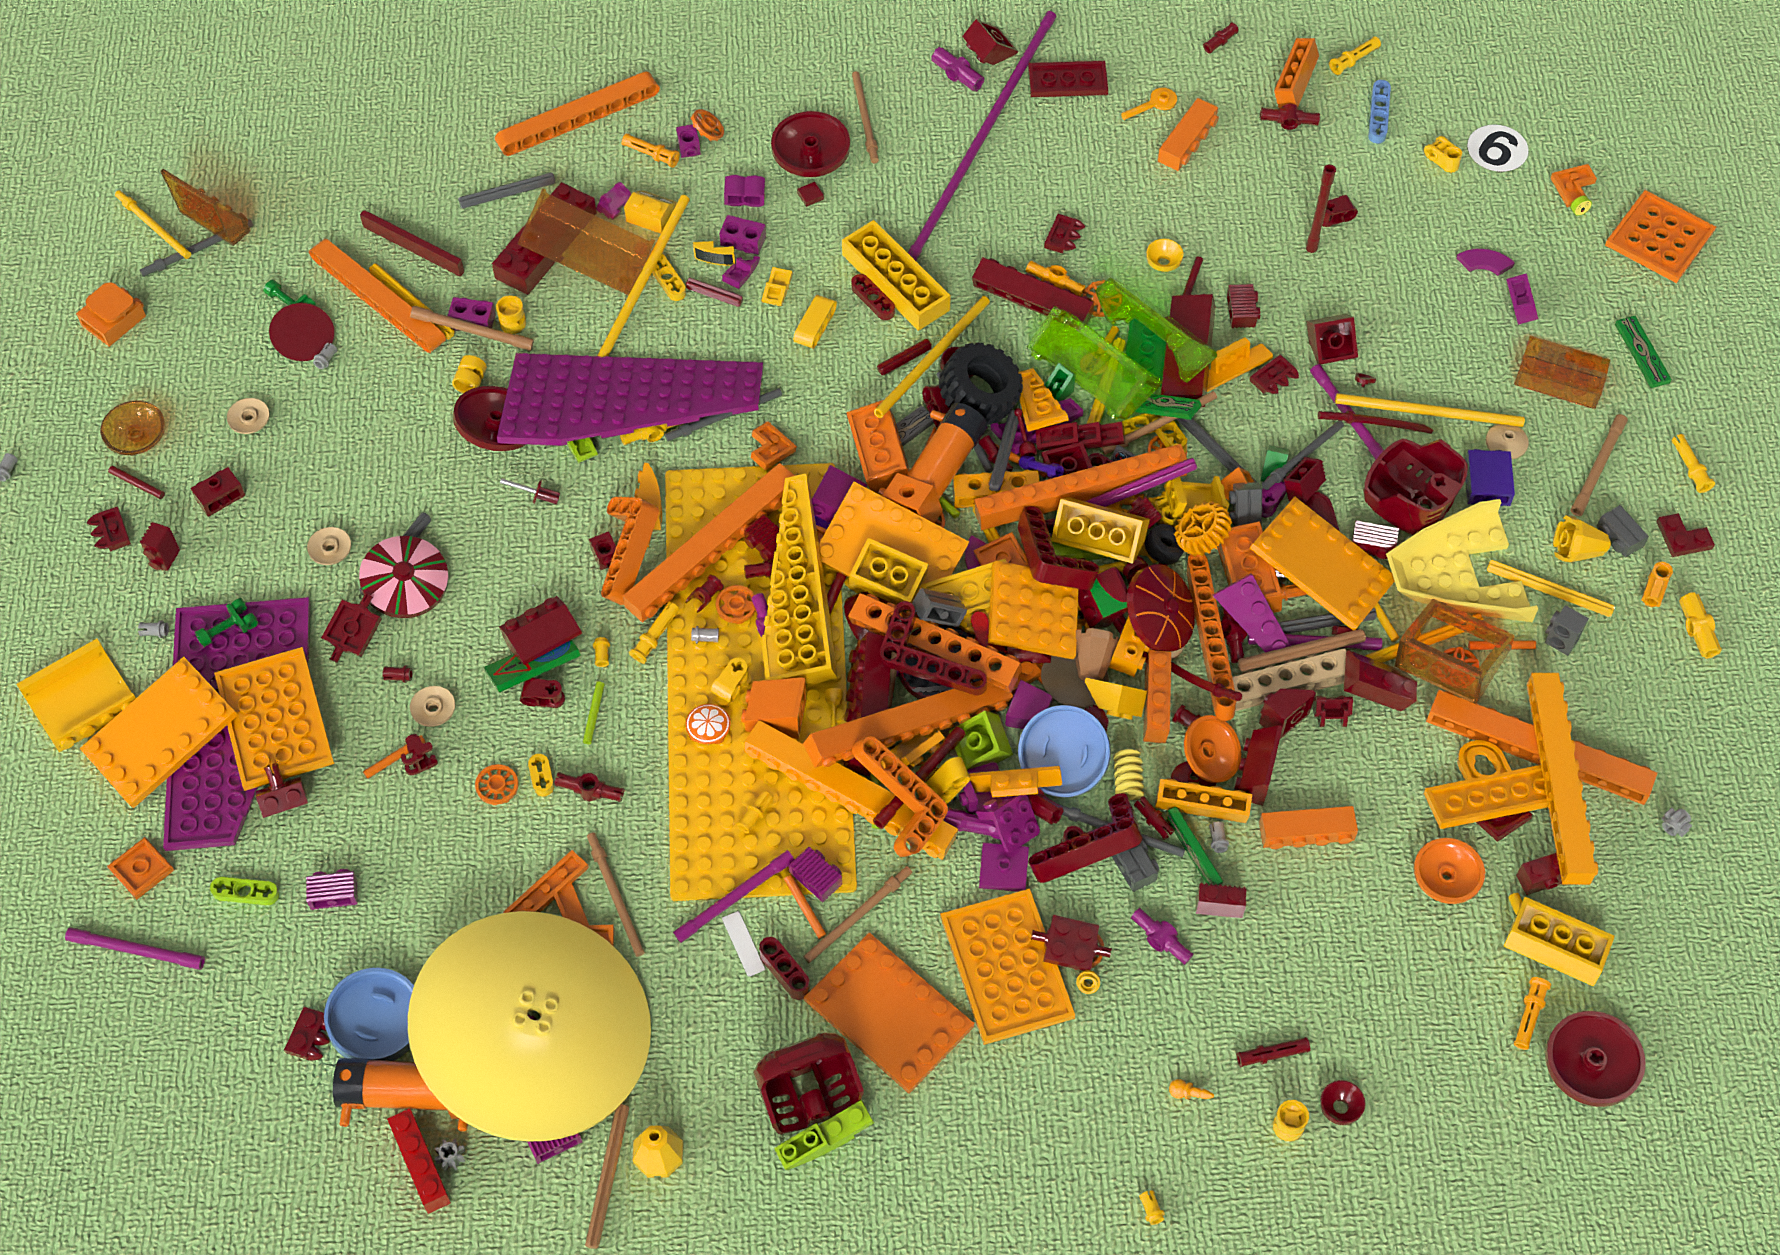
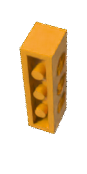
[952,470,1040,508]

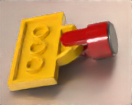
[921,559,1007,662]

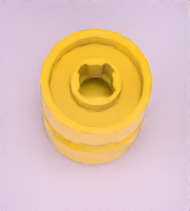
[496,295,526,334]
[452,355,487,393]
[1273,1100,1309,1141]

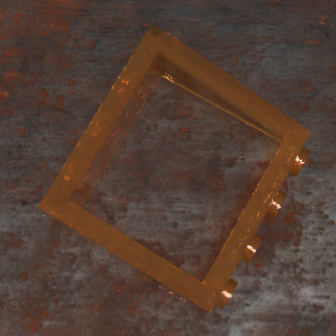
[1394,599,1515,705]

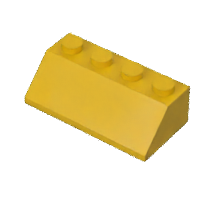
[1051,497,1150,564]
[1504,897,1615,986]

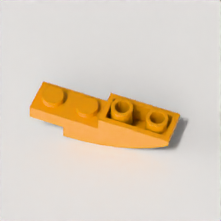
[634,462,662,547]

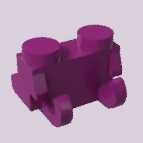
[596,182,631,220]

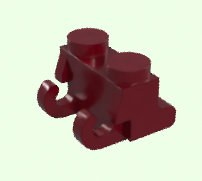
[1313,695,1353,727]
[401,734,438,776]

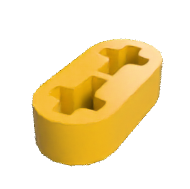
[528,754,554,797]

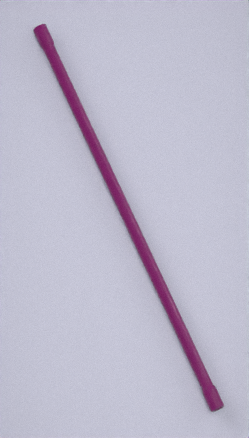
[907,11,1057,261]

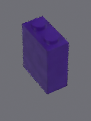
[1465,449,1515,506]

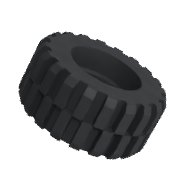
[939,342,1023,425]

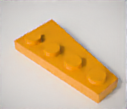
[1018,368,1069,432]

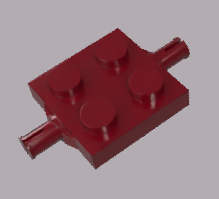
[321,593,382,663]
[1031,915,1112,971]

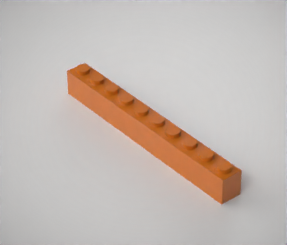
[974,444,1187,531]
[623,463,795,623]
[803,680,1013,768]
[1426,690,1658,805]

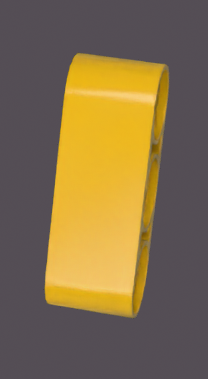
[793,295,837,349]
[925,757,970,812]

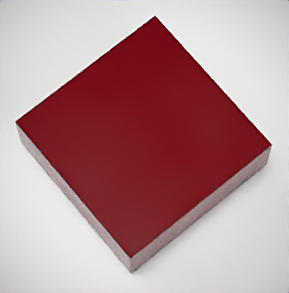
[797,182,824,207]

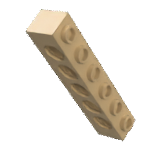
[1232,648,1347,711]

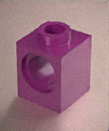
[676,124,701,158]

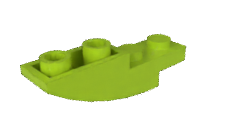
[774,1100,874,1170]

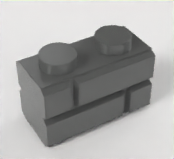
[1229,482,1262,527]
[1597,505,1649,558]
[912,588,967,627]
[1112,840,1159,892]

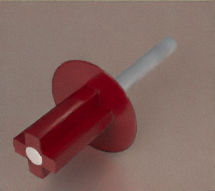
[500,478,560,505]

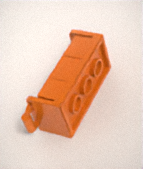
[846,400,910,494]
[1217,521,1282,613]

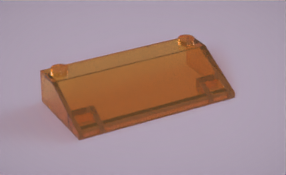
[517,188,655,295]

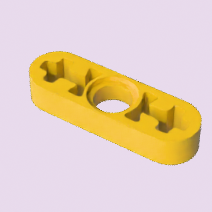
[652,254,686,301]

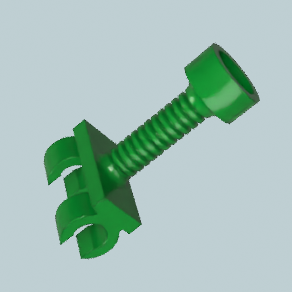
[263,279,316,306]
[195,598,258,647]

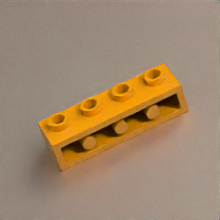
[1109,616,1150,677]
[1155,779,1252,823]

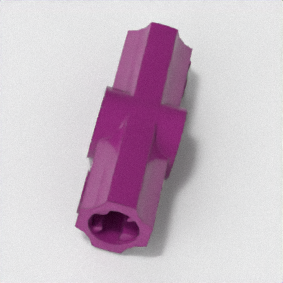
[931,47,984,92]

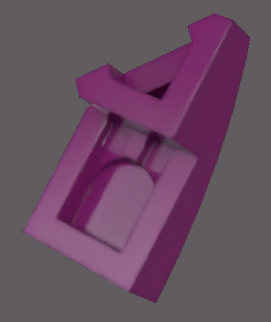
[722,256,760,289]

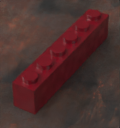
[972,257,1094,331]

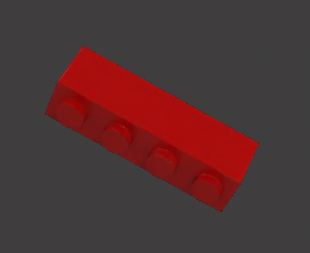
[387,1108,451,1214]

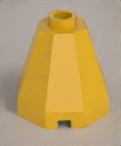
[1553,515,1611,562]
[633,1125,683,1178]

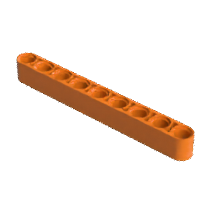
[495,71,660,156]
[309,238,446,353]
[1187,554,1237,721]

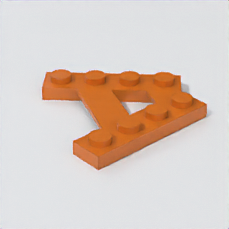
[503,850,614,946]

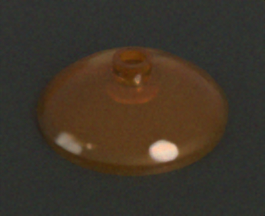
[100,400,166,455]

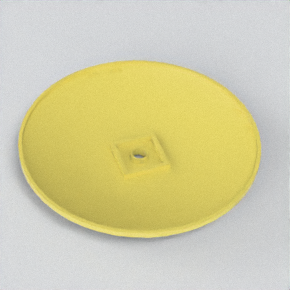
[407,911,651,1141]

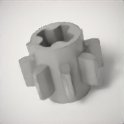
[1661,808,1692,837]
[435,1139,465,1171]

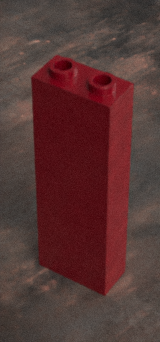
[1161,294,1216,407]

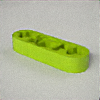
[210,877,279,905]

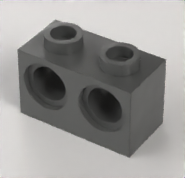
[1545,605,1589,656]

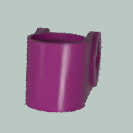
[1262,476,1286,518]

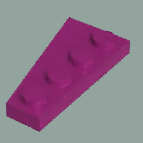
[990,398,1083,454]
[1212,573,1291,653]

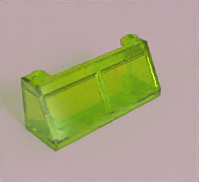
[1095,277,1218,383]
[1026,306,1163,420]

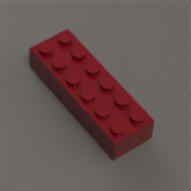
[492,182,597,295]
[841,632,892,776]

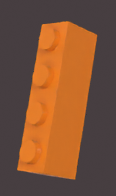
[1274,38,1319,108]
[1158,98,1219,171]
[1143,650,1171,743]
[1259,806,1358,849]

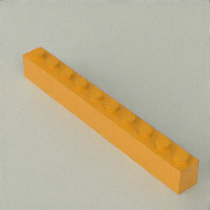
[1527,673,1598,885]
[744,720,958,860]

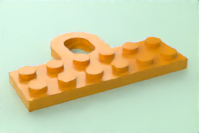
[1424,740,1548,829]

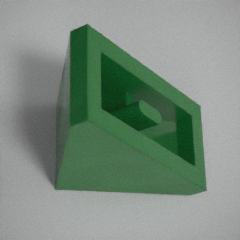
[1045,363,1076,402]
[1260,445,1290,482]

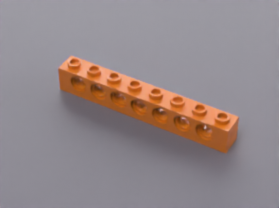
[848,593,1022,693]

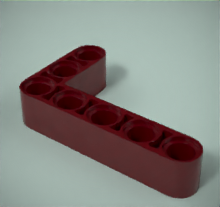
[1018,506,1100,590]
[880,601,987,696]
[1028,793,1143,883]

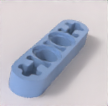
[1368,80,1391,144]

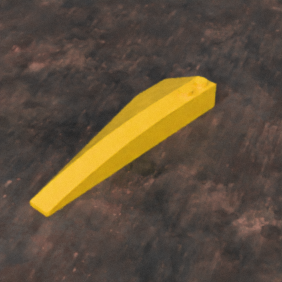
[762,473,838,684]

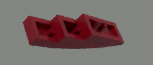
[1036,421,1125,450]

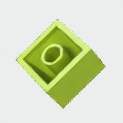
[949,711,1013,770]

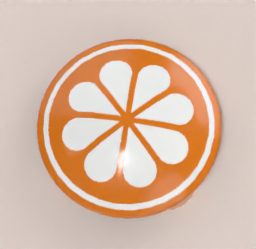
[685,704,731,744]

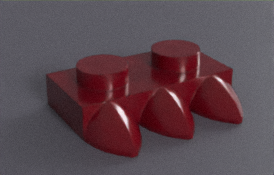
[1044,214,1085,254]
[1250,355,1299,394]
[87,506,131,552]
[284,1007,330,1061]

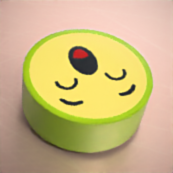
[1570,196,1592,216]

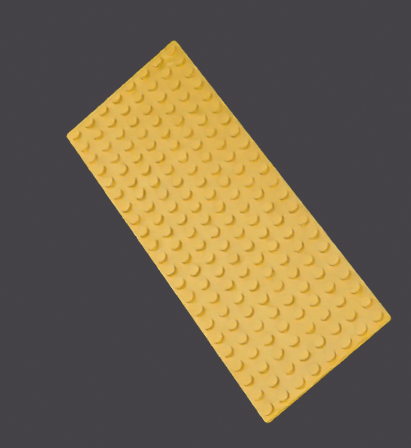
[665,463,857,901]

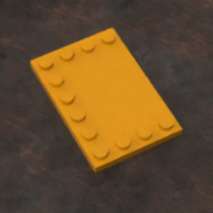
[819,482,969,613]
[1250,497,1395,631]
[214,647,335,791]
[80,657,238,809]
[940,889,1075,1045]

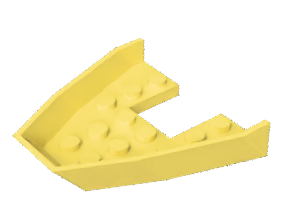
[1386,499,1538,622]

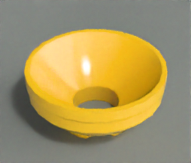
[1146,238,1183,272]

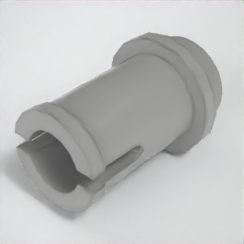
[313,343,337,369]
[0,453,18,481]
[138,620,169,638]
[691,626,719,643]
[1209,822,1229,853]

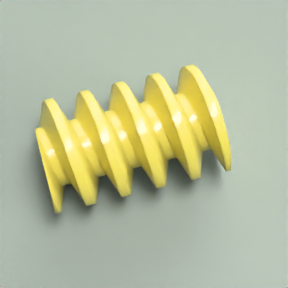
[1114,749,1144,801]

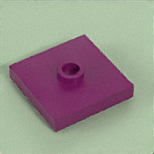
[979,843,1029,892]

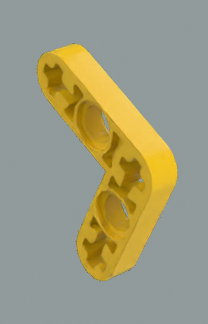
[1122,413,1187,452]

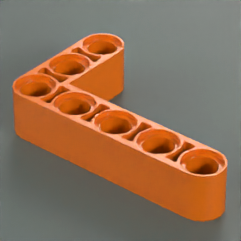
[601,497,659,605]
[852,736,948,857]

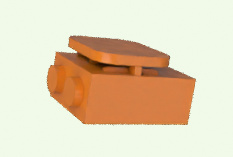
[76,282,146,347]

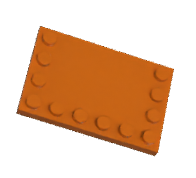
[804,932,975,1094]

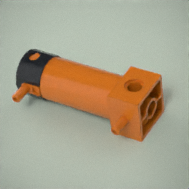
[878,403,988,523]
[333,1058,468,1132]

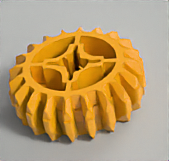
[1174,500,1232,556]

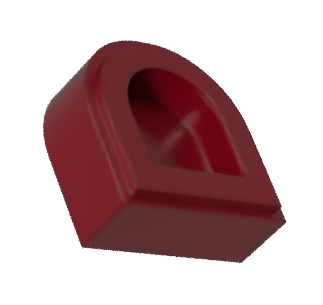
[1332,625,1358,635]

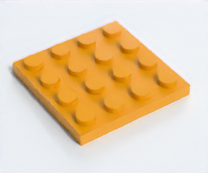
[988,560,1078,659]

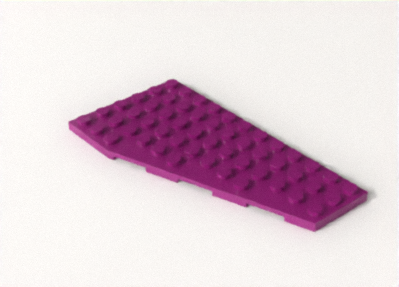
[497,353,764,446]
[163,597,310,851]

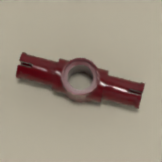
[1259,103,1320,130]
[1221,606,1247,663]
[554,772,625,803]

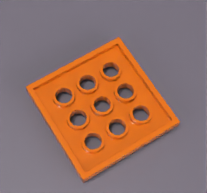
[1605,190,1716,283]

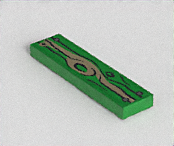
[1615,316,1672,388]
[1123,391,1202,420]
[1167,807,1223,886]

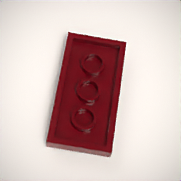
[1028,61,1108,97]

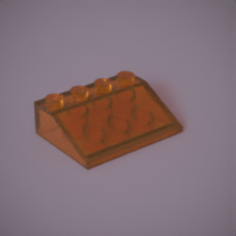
[160,169,251,246]
[1514,336,1611,409]

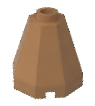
[1075,628,1120,684]

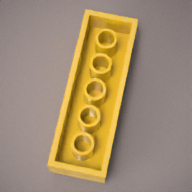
[842,220,951,331]

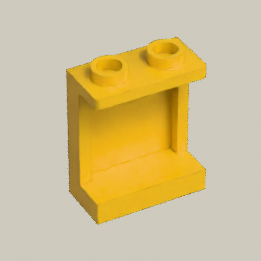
[1164,476,1229,518]

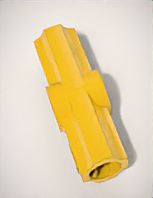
[1679,592,1722,659]

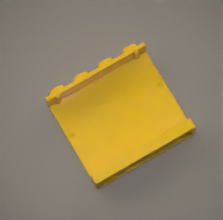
[16,638,136,753]

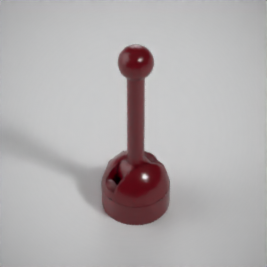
[1014,408,1037,457]

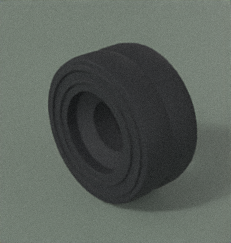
[1145,524,1184,564]

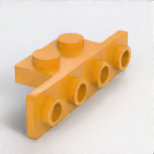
[1207,337,1273,392]
[881,724,954,768]
[969,766,1062,797]

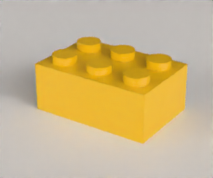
[849,538,929,605]

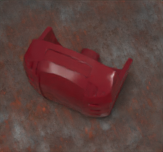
[1363,438,1468,535]
[753,1033,864,1134]

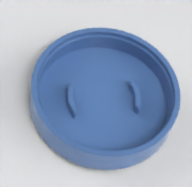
[1018,705,1111,797]
[324,968,414,1061]

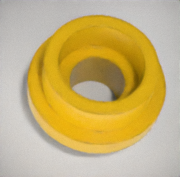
[1076,970,1100,994]

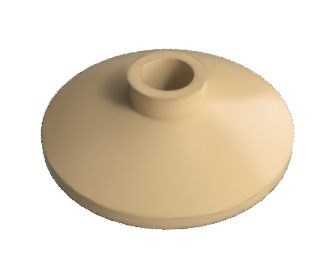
[227,398,270,434]
[1486,424,1529,459]
[307,527,351,565]
[410,686,455,727]

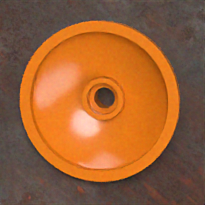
[1184,715,1241,783]
[1414,838,1485,904]

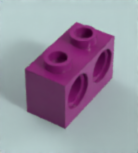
[719,215,766,255]
[1506,273,1538,325]
[447,297,496,330]

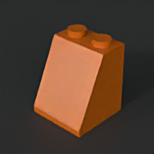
[741,678,807,739]

